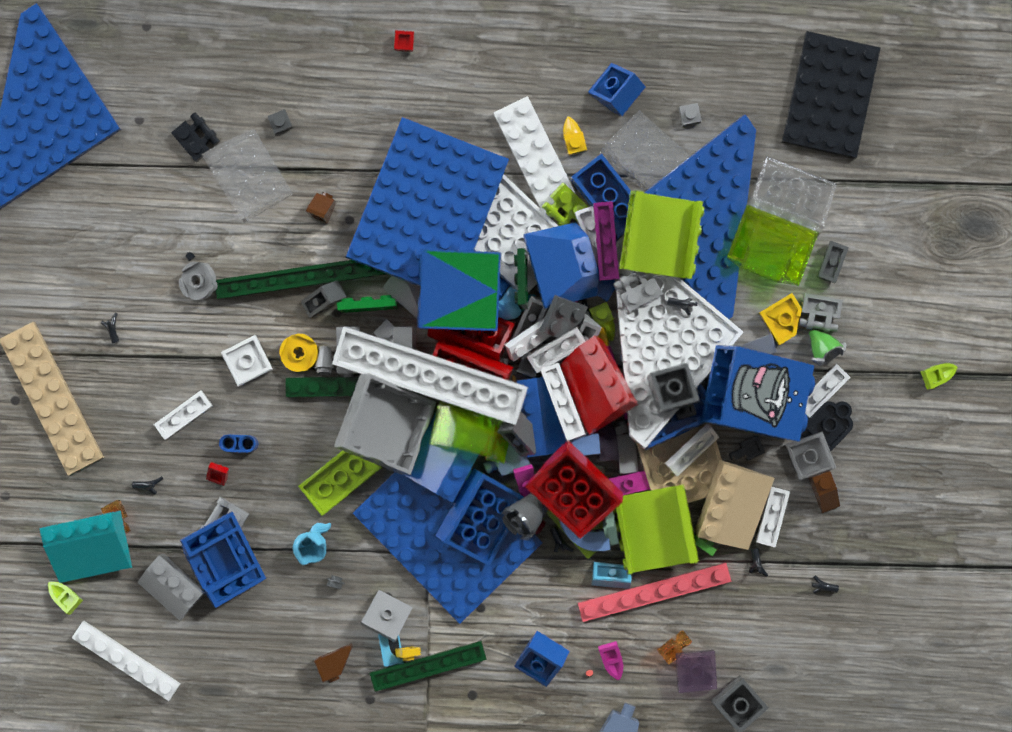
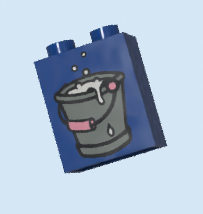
[701,345,815,442]

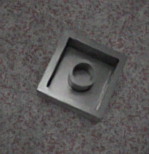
[647,363,699,414]
[711,675,769,732]

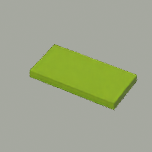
[298,450,382,516]

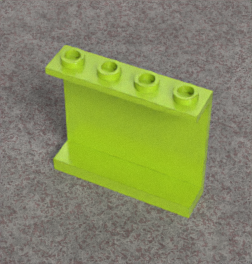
[619,190,704,279]
[613,484,699,574]

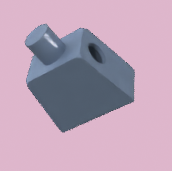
[483,441,530,476]
[599,703,639,732]

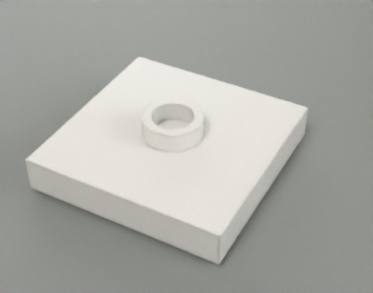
[221,335,273,387]

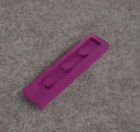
[593,201,619,281]

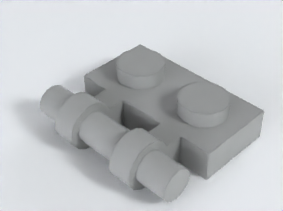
[613,271,663,313]
[798,293,843,333]

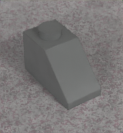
[301,280,346,318]
[498,412,536,456]

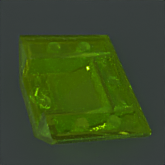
[727,205,819,286]
[429,400,509,464]

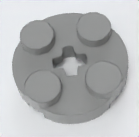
[179,262,217,300]

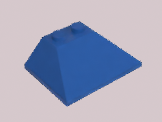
[523,222,599,309]
[180,511,266,608]

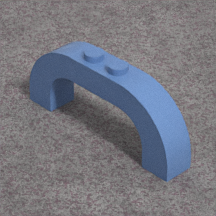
[558,433,610,551]

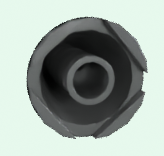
[501,493,548,540]

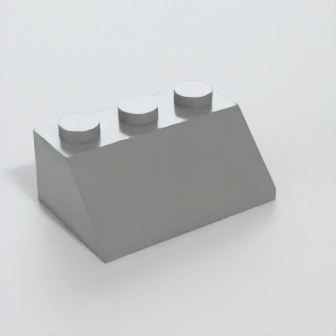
[137,554,205,621]

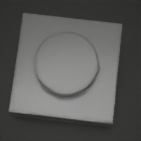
[679,103,702,126]

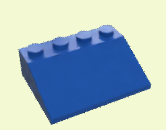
[516,377,567,457]
[404,407,490,503]
[435,468,524,566]

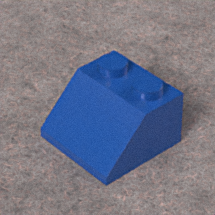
[588,63,646,116]
[514,631,570,687]

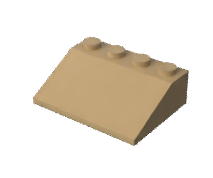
[694,460,775,550]

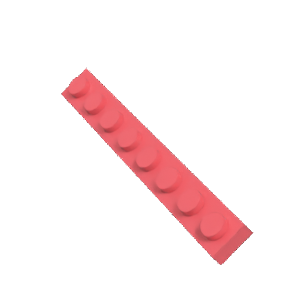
[578,562,731,622]

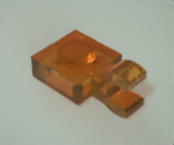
[101,500,131,534]
[657,630,692,665]

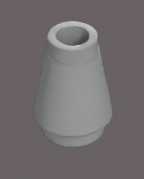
[315,346,334,375]

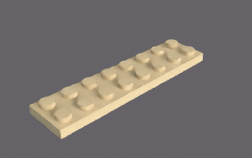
[0,322,104,475]

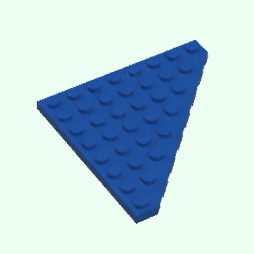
[0,3,121,209]
[644,115,756,319]

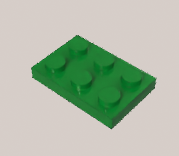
[337,295,398,313]

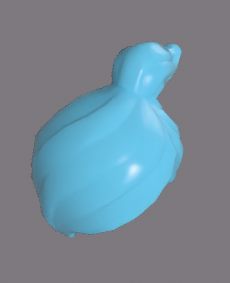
[498,287,536,320]
[293,523,331,565]

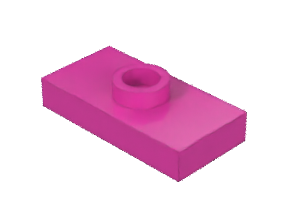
[513,464,535,497]
[609,471,650,495]

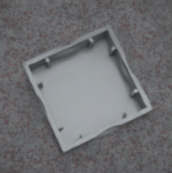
[334,373,436,475]

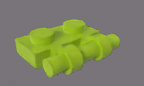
[542,183,589,226]

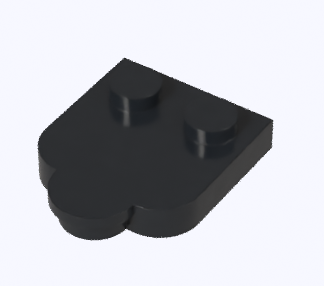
[806,401,853,452]

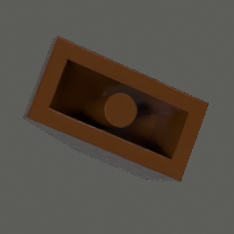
[306,192,336,224]
[808,471,840,513]
[314,643,353,683]

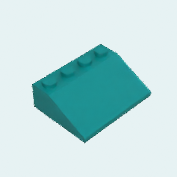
[39,511,132,583]

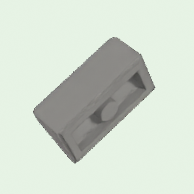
[739,333,777,354]
[615,434,638,474]

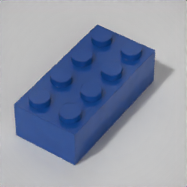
[570,153,631,240]

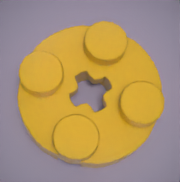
[279,333,318,372]

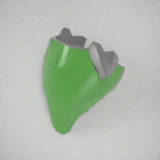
[809,330,847,366]

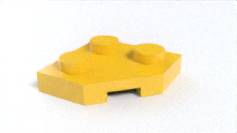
[759,293,802,346]

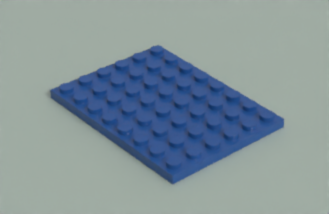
[346,117,509,287]
[353,469,542,624]

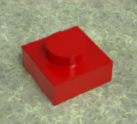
[394,30,415,52]
[206,462,229,486]

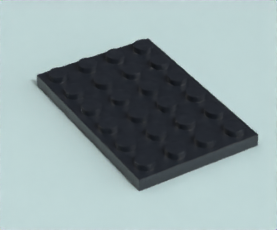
[782,31,881,159]

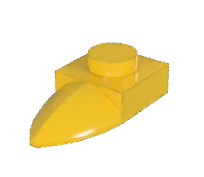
[563,116,587,155]

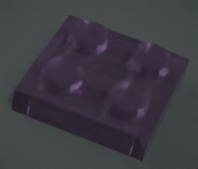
[675,649,717,693]

